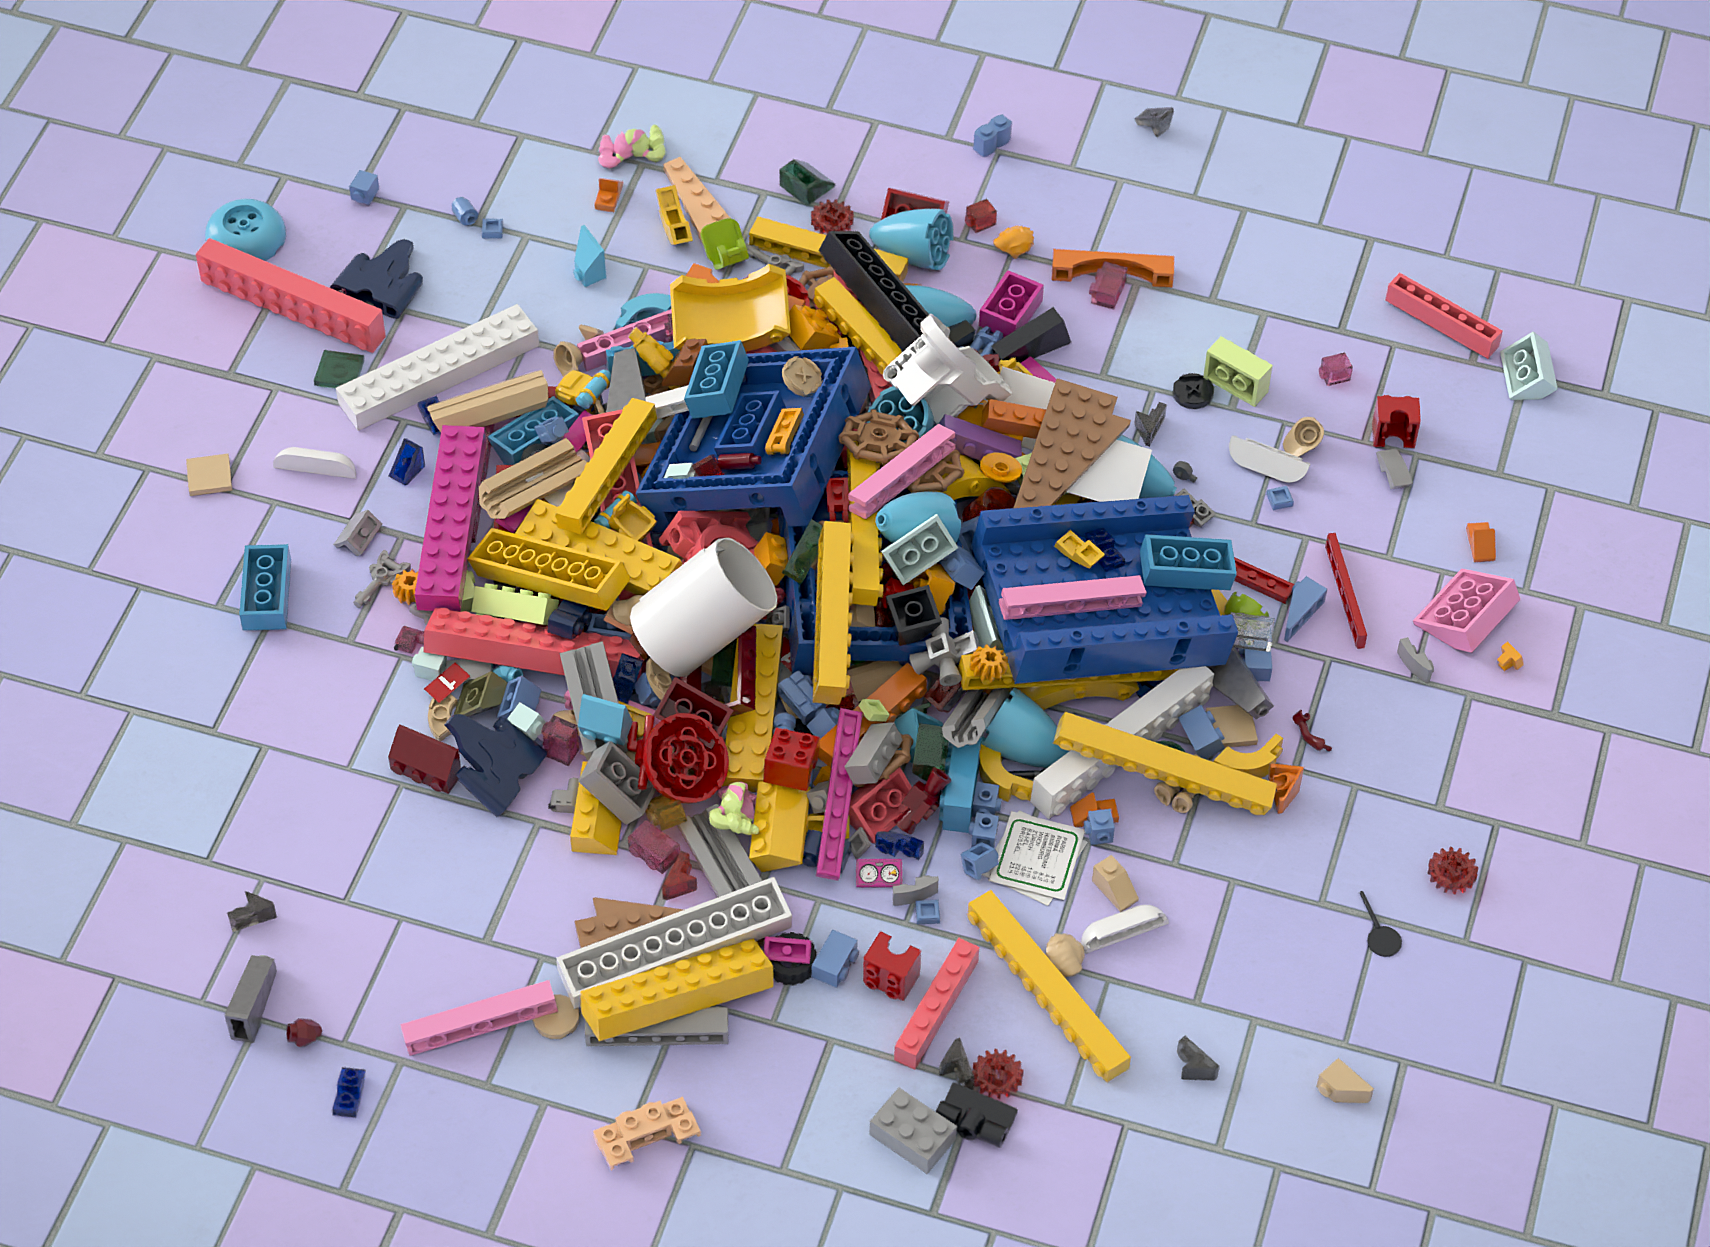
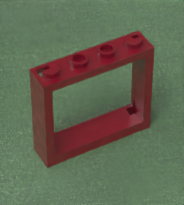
[680,625,757,717]

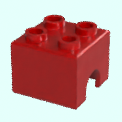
[1372,395,1421,448]
[763,728,820,791]
[863,931,921,1001]

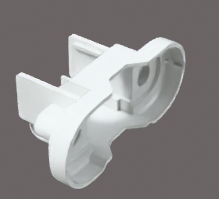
[883,314,1012,424]

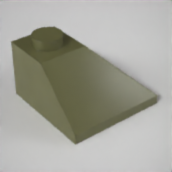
[454,671,508,717]

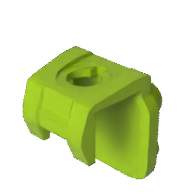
[701,218,749,269]

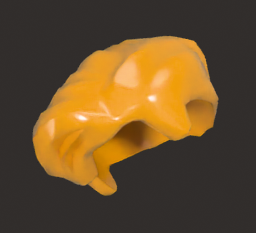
[993,226,1034,259]

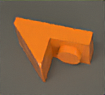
[594,178,623,212]
[1466,522,1496,562]
[1070,792,1119,827]

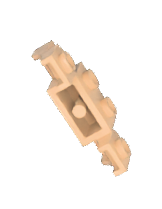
[593,1097,701,1170]

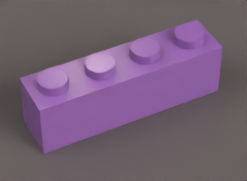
[939,414,1022,461]

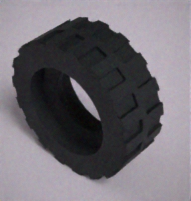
[769,932,816,986]

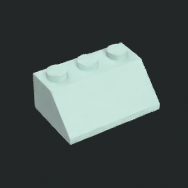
[1500,332,1558,400]
[881,514,958,585]
[969,585,1005,653]

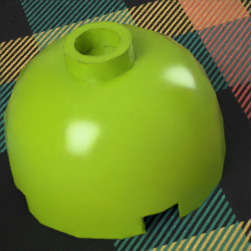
[1224,592,1269,633]

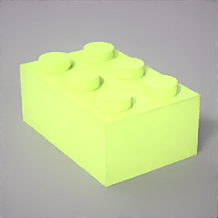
[1203,336,1273,407]

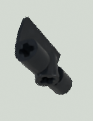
[936,1082,1018,1148]

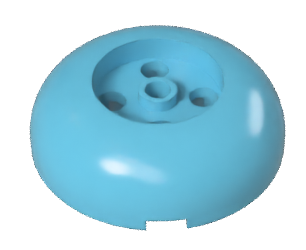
[205,199,286,261]

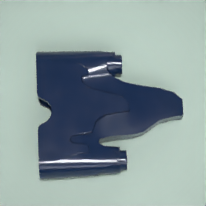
[330,239,423,319]
[444,714,548,817]

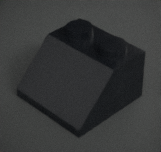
[886,585,942,646]

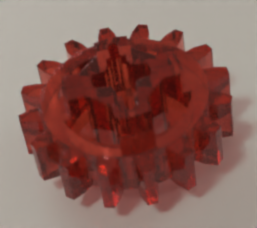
[811,199,854,234]
[1427,847,1478,894]
[972,1049,1024,1100]

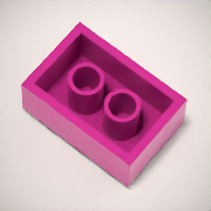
[979,270,1044,337]

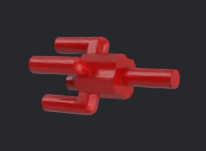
[627,715,655,790]

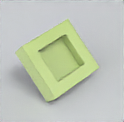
[858,699,890,722]

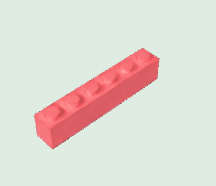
[1385,273,1503,359]
[894,938,979,1070]

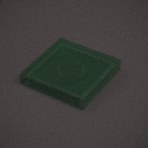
[314,350,365,388]

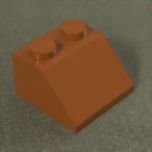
[662,339,708,386]

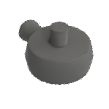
[1173,461,1197,483]

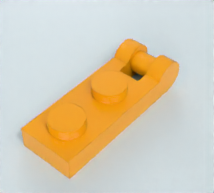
[765,408,804,455]

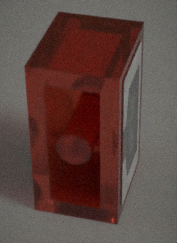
[924,664,968,713]

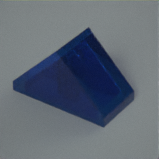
[389,438,425,485]

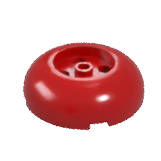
[643,713,729,804]

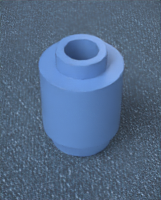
[452,197,478,226]

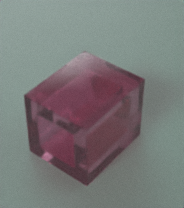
[1319,352,1353,386]

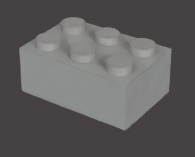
[578,741,656,825]
[869,1087,957,1174]

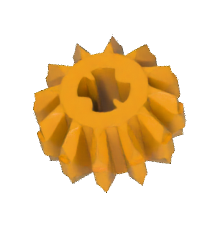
[392,568,418,605]
[970,644,1008,683]

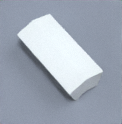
[645,386,688,419]

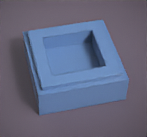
[482,219,503,238]
[1266,486,1294,510]
[915,900,940,925]

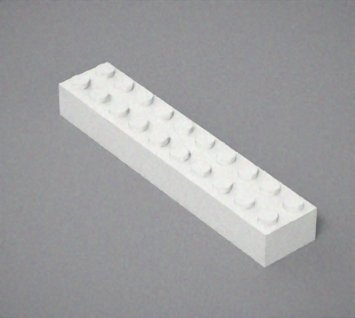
[336,304,539,431]
[1030,666,1214,819]
[556,877,792,1009]

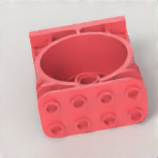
[659,511,785,620]

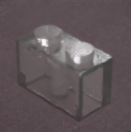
[1231,612,1275,652]

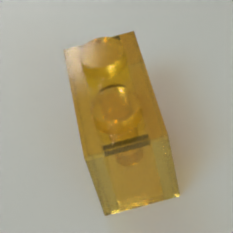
[645,795,687,831]

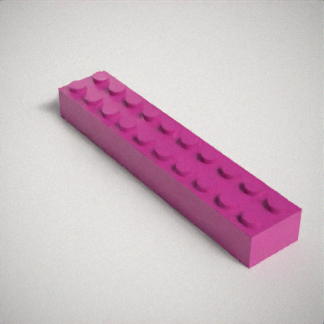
[415,425,487,612]

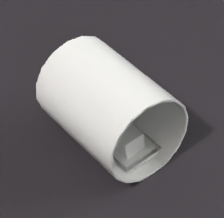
[630,538,777,677]

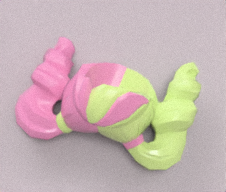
[598,124,666,168]
[709,782,759,835]

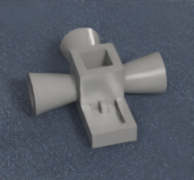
[910,618,979,686]

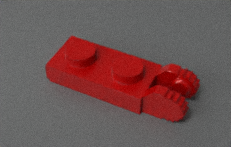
[827,477,849,523]

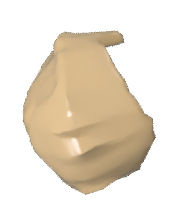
[1046,933,1085,977]

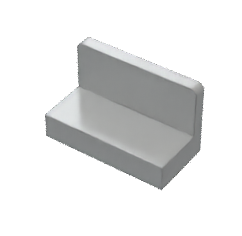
[333,510,382,556]

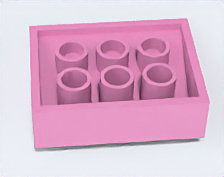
[1413,568,1520,653]

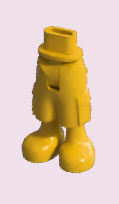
[628,327,680,390]

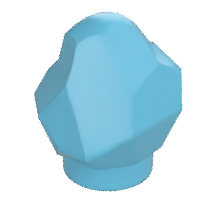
[492,665,523,682]

